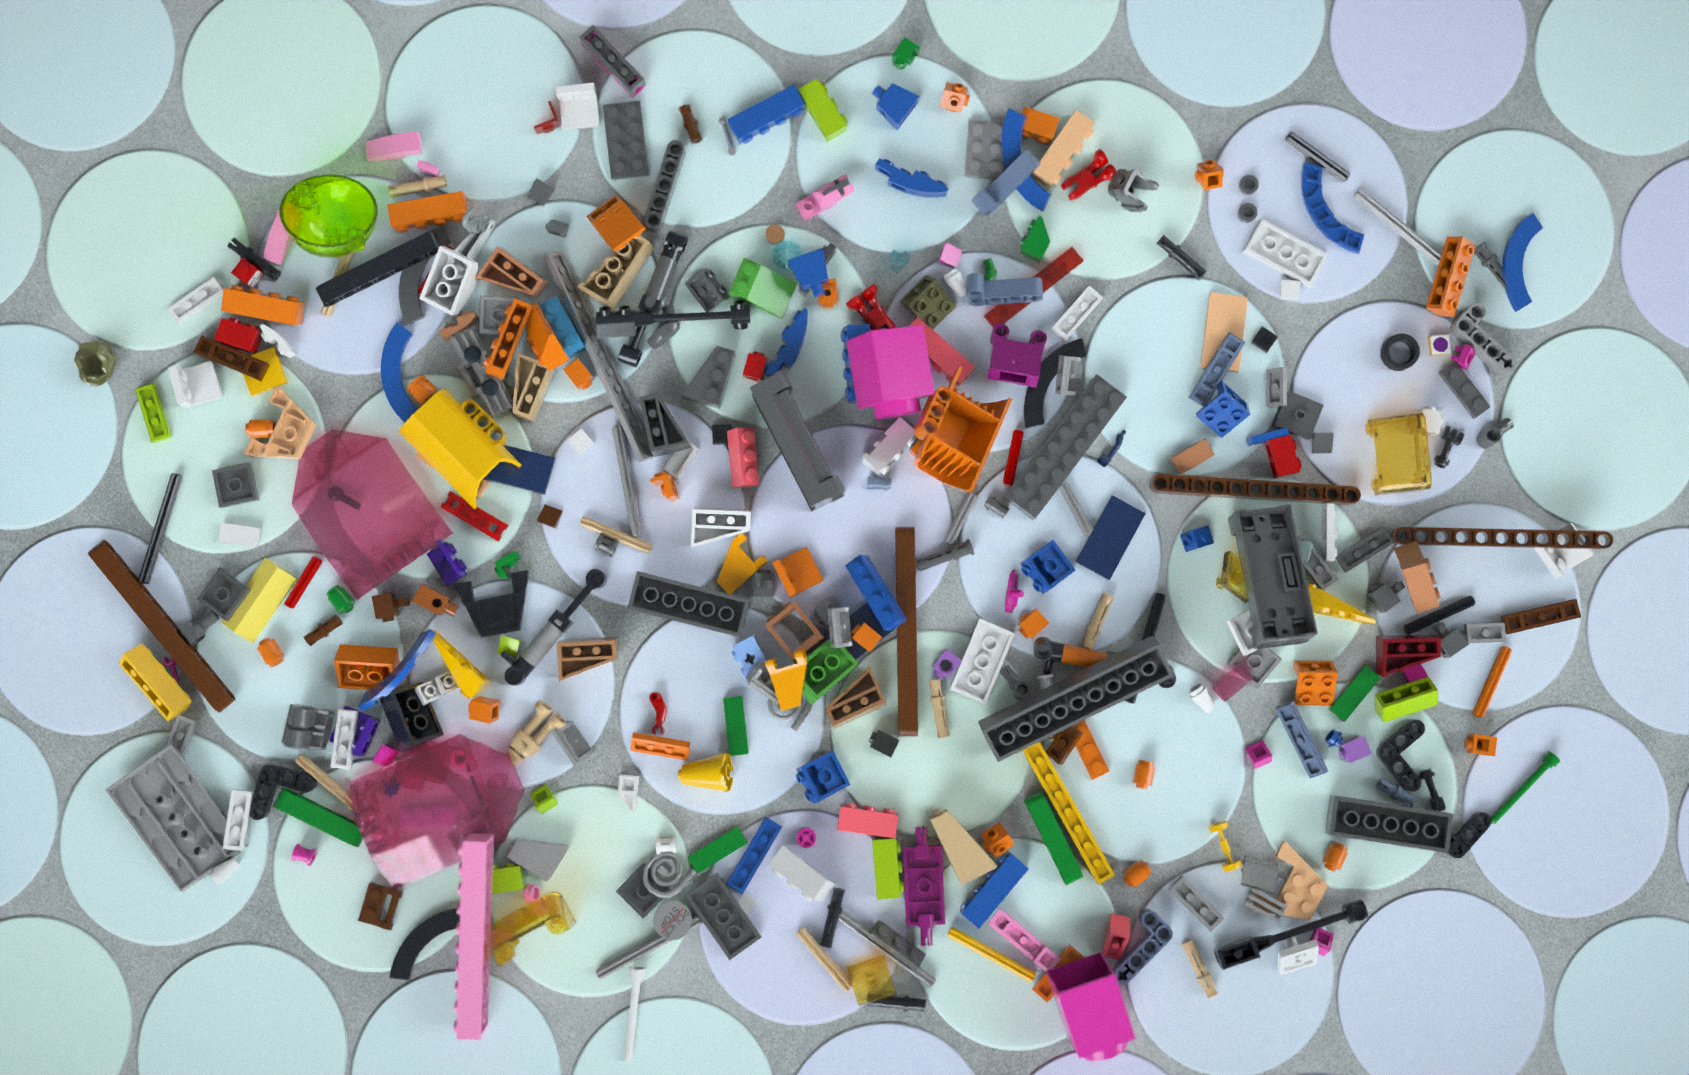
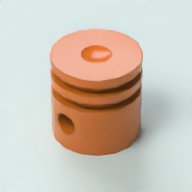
[407,375,439,406]

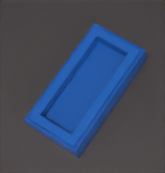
[1246,427,1289,446]

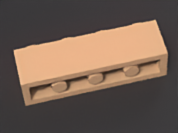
[1031,110,1095,188]

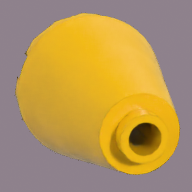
[678,753,733,792]

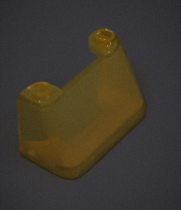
[1366,413,1432,495]
[492,892,577,967]

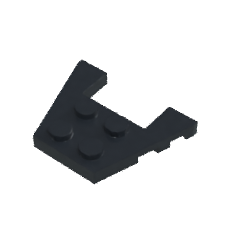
[453,570,529,638]

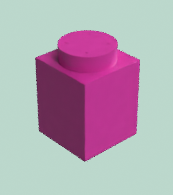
[846,325,935,420]
[1046,952,1136,1062]

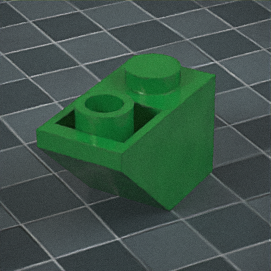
[1019,215,1050,263]

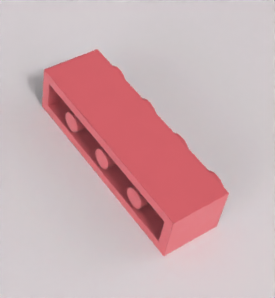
[910,317,975,387]

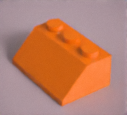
[525,302,569,371]
[334,644,400,690]

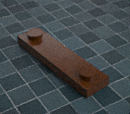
[193,335,270,382]
[1500,599,1581,635]

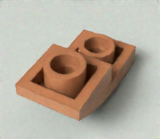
[440,311,479,341]
[1171,438,1215,475]

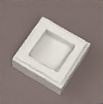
[1279,280,1301,301]
[567,428,594,455]

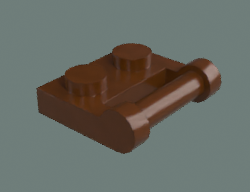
[358,882,403,930]

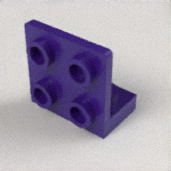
[427,540,468,587]
[329,706,381,757]

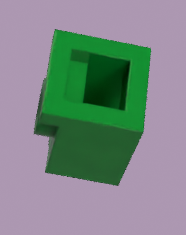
[892,37,920,70]

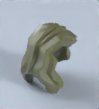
[74,341,116,386]

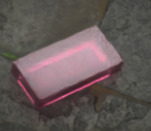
[1212,662,1254,702]

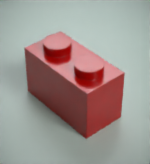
[214,317,262,354]
[1264,435,1302,479]

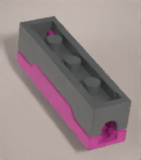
[579,25,646,99]

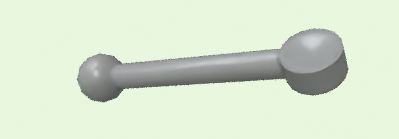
[719,118,736,156]

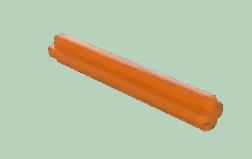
[1473,646,1512,718]

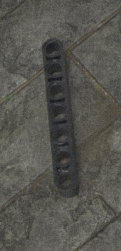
[316,231,442,307]

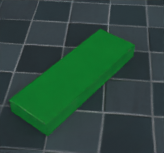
[1328,665,1381,722]
[723,696,749,756]
[688,826,748,874]

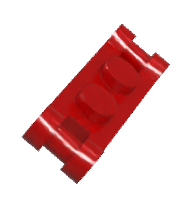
[440,491,509,542]

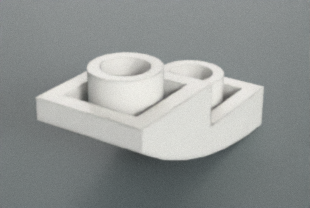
[260,324,297,358]
[414,671,460,706]

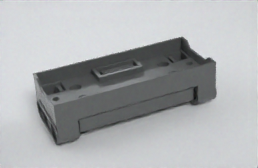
[750,370,846,512]
[1228,504,1318,649]

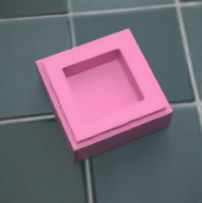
[417,160,440,177]

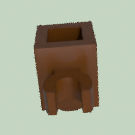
[371,592,410,622]

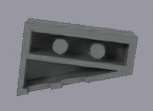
[682,346,736,409]
[639,393,692,457]

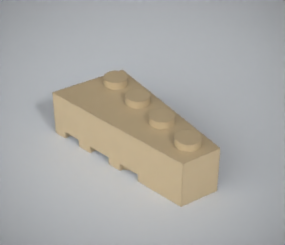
[577,236,654,311]

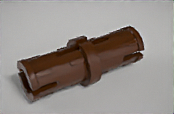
[679,104,703,144]
[303,614,343,646]

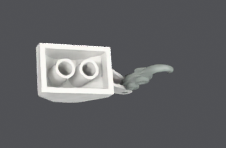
[419,207,495,315]

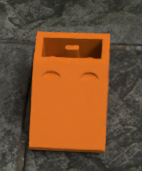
[586,194,645,252]

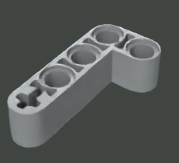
[1450,303,1516,375]

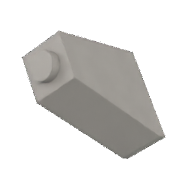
[507,839,570,882]

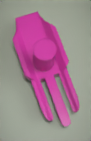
[1005,569,1024,613]

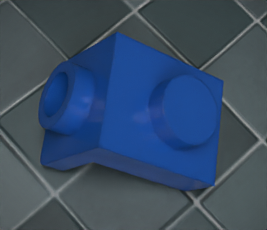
[1180,525,1214,552]

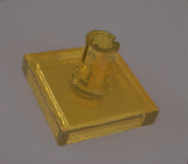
[1216,551,1248,603]
[847,955,896,1006]

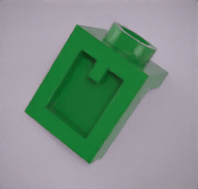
[494,551,521,580]

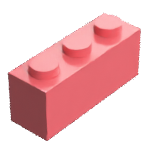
[727,427,759,488]
[837,803,898,838]

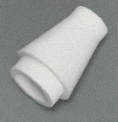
[943,268,967,297]
[1189,683,1215,713]
[209,857,240,885]

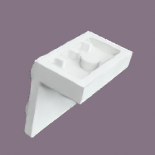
[556,83,600,130]
[168,361,223,408]
[1534,523,1594,579]

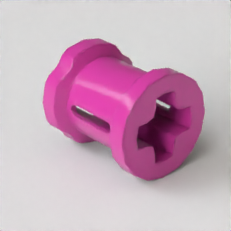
[291,844,317,866]

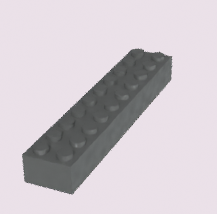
[978,635,1174,762]

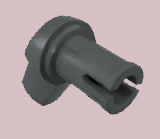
[647,305,680,349]

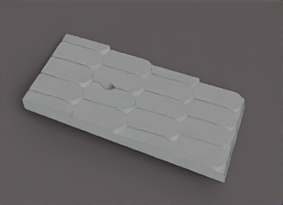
[105,744,248,892]

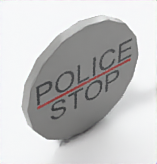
[653,901,692,940]

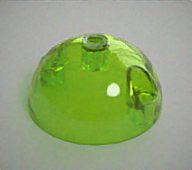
[279,174,378,258]

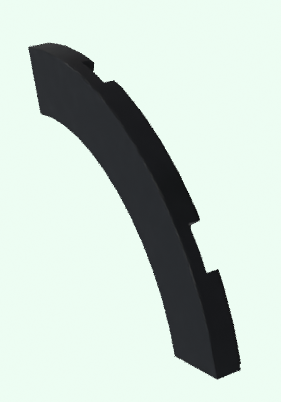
[1023,338,1087,429]
[389,908,460,980]

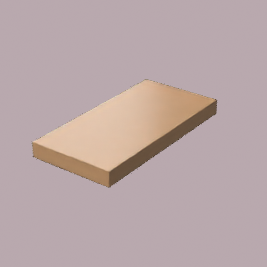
[1200,292,1248,373]

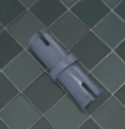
[1376,778,1417,807]

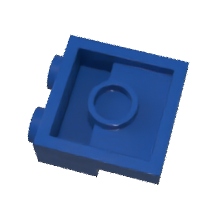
[1020,540,1076,594]
[796,750,850,804]

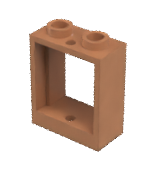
[765,601,825,663]

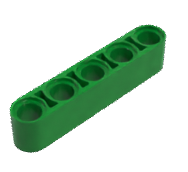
[273,788,368,847]
[1024,791,1084,886]

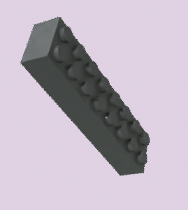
[1003,374,1127,520]

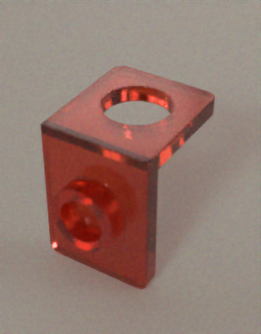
[534,101,561,134]

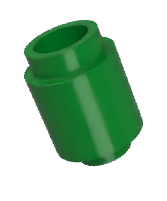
[326,585,355,614]

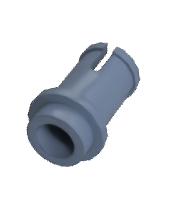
[867,476,891,491]

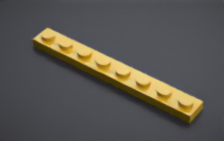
[1022,742,1115,885]

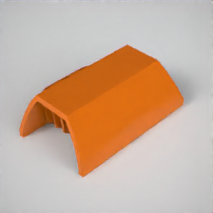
[914,366,1012,492]

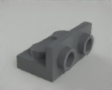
[684,268,730,312]

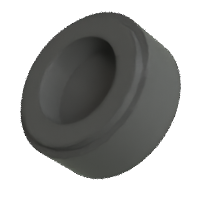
[1239,175,1259,195]
[1237,203,1258,223]

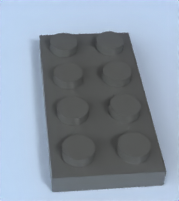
[603,101,649,180]
[685,873,762,960]

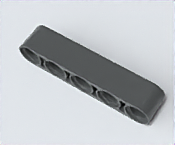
[644,140,685,232]

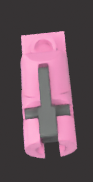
[795,174,854,221]

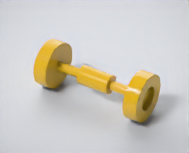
[1208,821,1242,872]

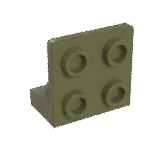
[900,275,956,330]

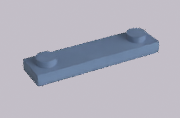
[1188,332,1245,407]
[1276,701,1328,779]

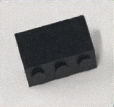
[379,682,444,752]

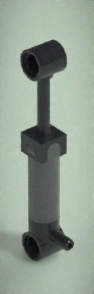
[618,230,688,368]

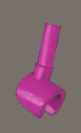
[163,657,179,682]

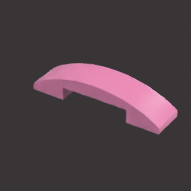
[988,908,1060,972]

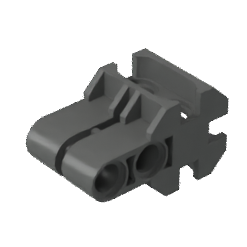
[281,704,335,751]

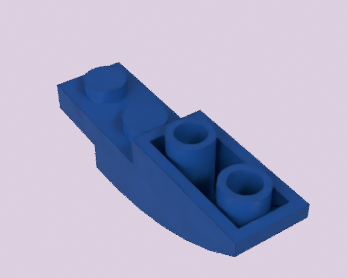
[875,158,949,197]
[765,307,808,377]

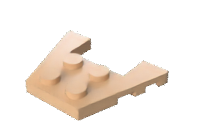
[244,387,317,459]
[1248,841,1328,920]

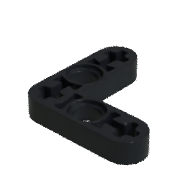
[1376,720,1425,792]
[250,764,317,820]
[1447,812,1492,858]

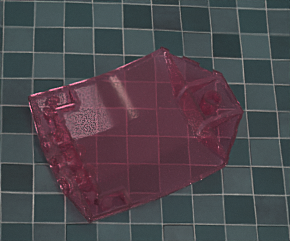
[292,429,453,600]
[349,734,525,889]

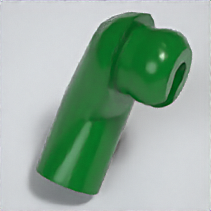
[983,258,997,281]

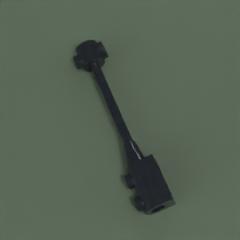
[596,300,750,338]
[1213,899,1368,970]

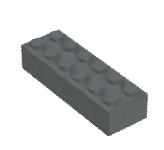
[627,571,751,638]
[1325,795,1453,853]

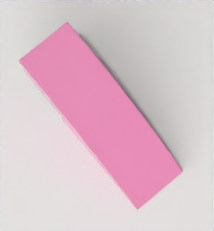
[366,131,423,162]
[263,201,303,266]

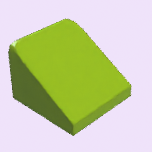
[497,635,522,658]
[530,784,558,814]

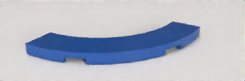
[1002,108,1052,212]
[1301,162,1364,254]
[1502,213,1543,312]
[381,322,418,423]
[357,629,436,711]

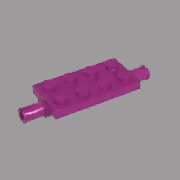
[903,826,945,946]

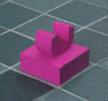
[1451,344,1475,370]

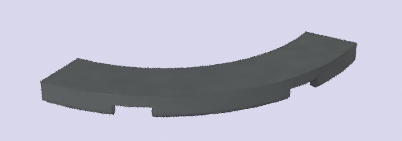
[399,224,451,326]

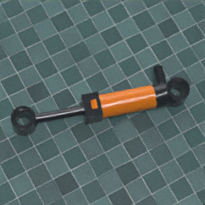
[1033,637,1176,688]

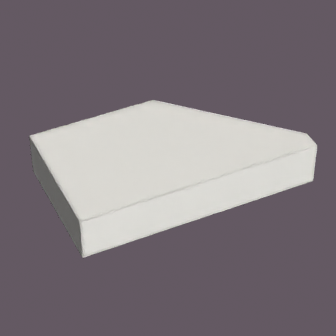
[618,774,639,812]

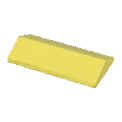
[221,558,297,643]

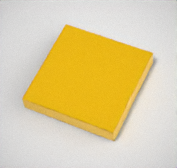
[243,347,288,397]

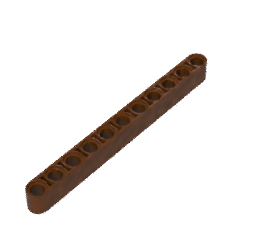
[1149,474,1361,505]
[895,527,918,737]
[1391,527,1613,550]
[88,540,236,713]

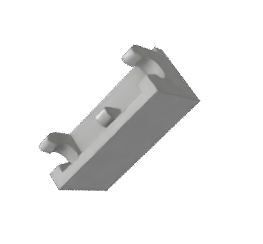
[1055,355,1081,396]
[827,606,853,648]
[745,661,779,704]
[552,721,594,766]

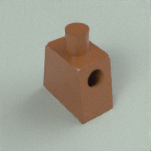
[412,583,459,617]

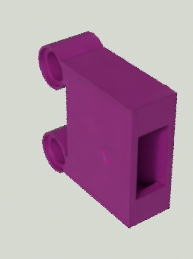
[987,323,1047,388]

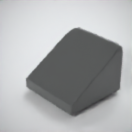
[528,178,554,207]
[545,220,569,237]
[1311,433,1334,454]

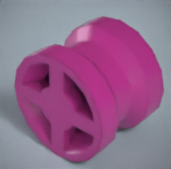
[797,827,816,848]

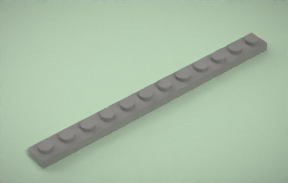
[543,252,655,462]

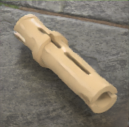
[388,175,447,198]
[1081,593,1114,650]
[928,679,950,738]
[1181,939,1218,998]

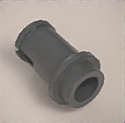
[984,497,1009,518]

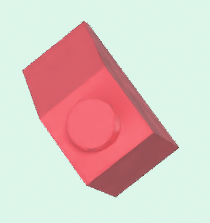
[1102,914,1130,960]

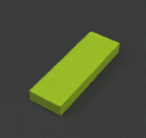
[135,383,172,443]

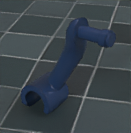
[1097,430,1126,467]

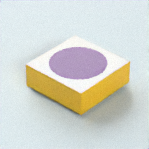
[1428,335,1451,356]

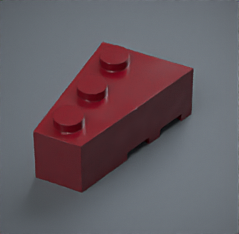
[1376,635,1441,677]

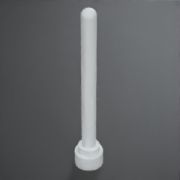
[624,966,645,1063]

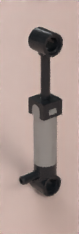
[501,569,607,686]

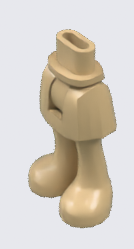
[504,700,566,766]

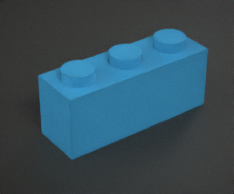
[539,296,586,359]

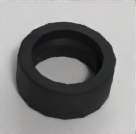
[1380,334,1420,371]

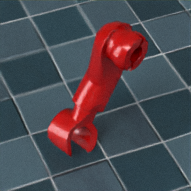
[649,692,667,735]

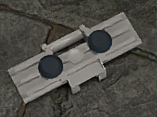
[450,326,513,418]

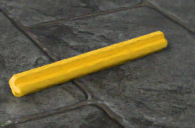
[948,927,1036,982]

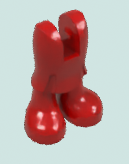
[1060,148,1117,201]
[845,284,896,331]

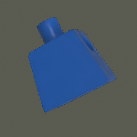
[872,83,919,131]
[788,248,828,297]

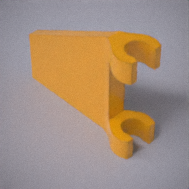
[717,533,768,595]
[765,649,807,711]

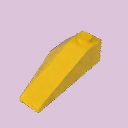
[1307,583,1376,624]
[431,629,491,699]

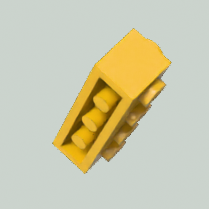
[118,643,192,721]

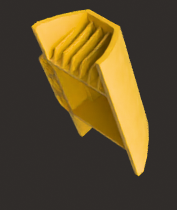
[398,388,522,509]

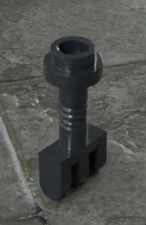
[1434,425,1465,468]
[1419,768,1446,811]

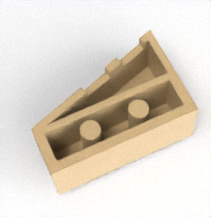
[513,353,556,423]

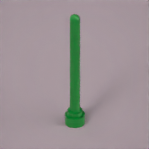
[1491,751,1561,824]

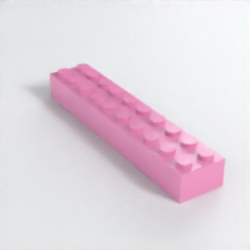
[453,833,494,1040]

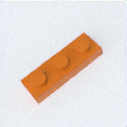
[1074,720,1110,780]
[631,732,690,761]
[1032,944,1085,1003]

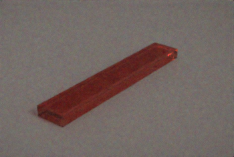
[983,246,1084,328]

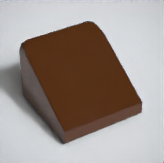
[537,504,563,529]

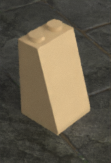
[929,808,997,884]

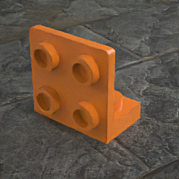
[772,547,824,598]
[1293,660,1338,706]

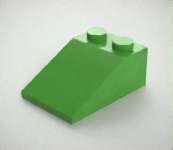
[729,258,797,318]
[802,638,859,705]

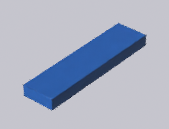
[726,817,783,895]

